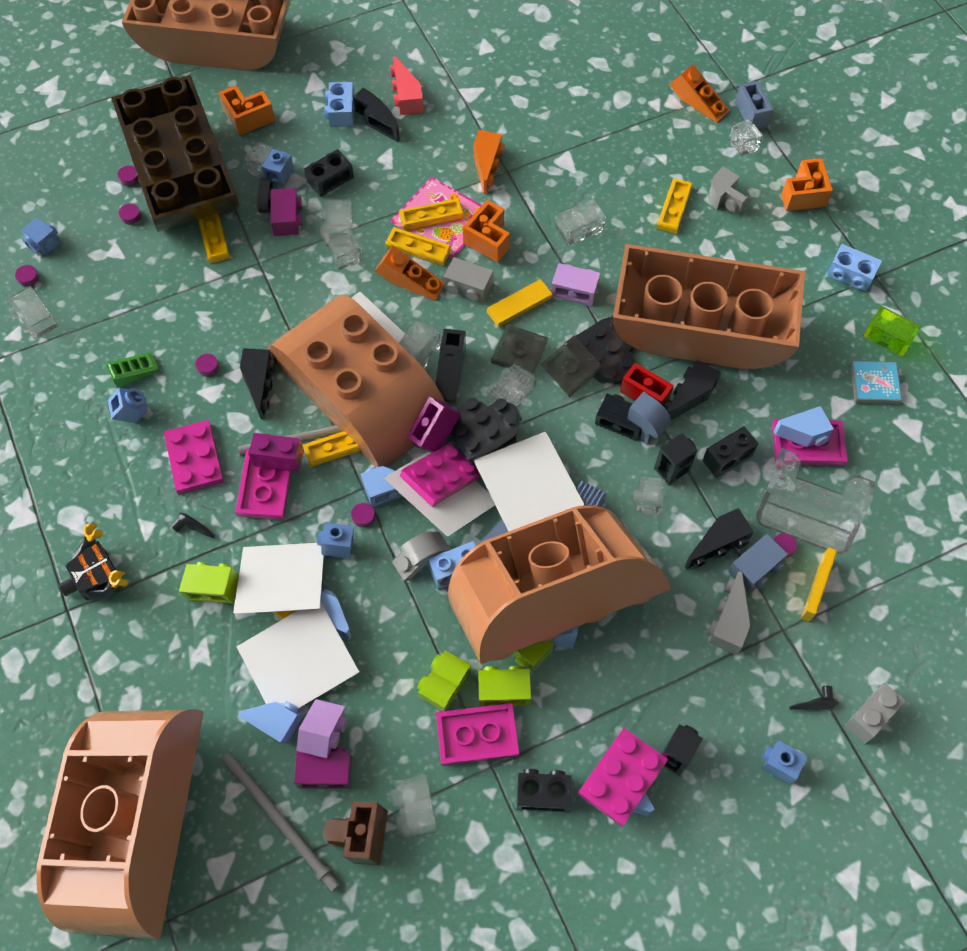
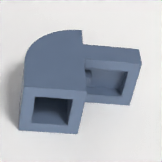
[627,392,671,445]

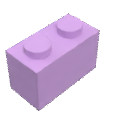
[551,263,600,306]
[296,699,347,758]

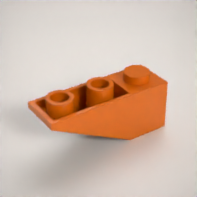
[669,64,730,123]
[474,130,505,194]
[375,246,444,300]

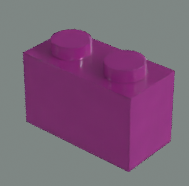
[270,188,303,236]
[407,397,461,452]
[248,433,304,472]
[294,747,352,789]

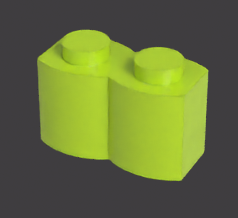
[417,650,471,711]

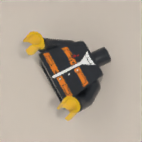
[58,523,128,600]

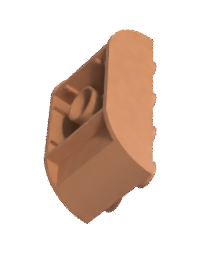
[122,0,291,71]
[448,505,671,664]
[36,709,204,939]

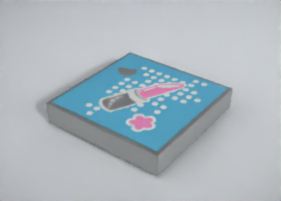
[850,361,902,405]

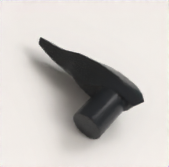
[171,512,215,538]
[789,685,839,709]

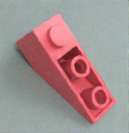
[390,56,424,115]

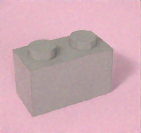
[443,257,493,303]
[844,683,906,744]

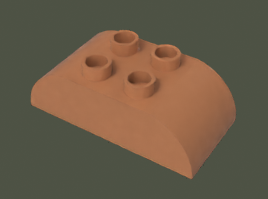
[613,244,805,369]
[267,294,445,468]

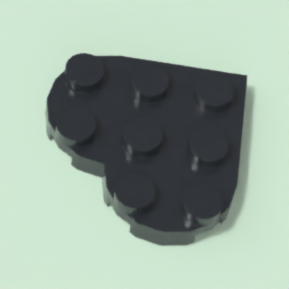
[566,315,634,385]
[450,398,522,465]

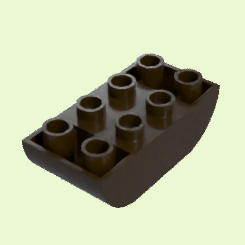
[111,75,240,232]

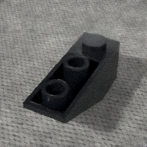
[435,328,466,402]
[240,348,276,419]
[664,360,721,420]
[685,508,753,569]

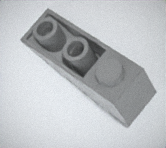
[708,571,750,655]

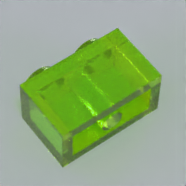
[863,306,921,357]

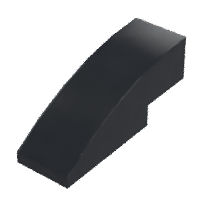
[353,88,400,142]

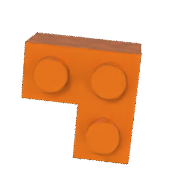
[218,85,275,136]
[781,158,833,211]
[463,200,510,263]

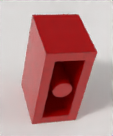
[620,363,674,407]

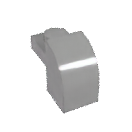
[708,167,748,216]
[392,532,451,581]

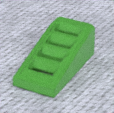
[106,352,159,389]

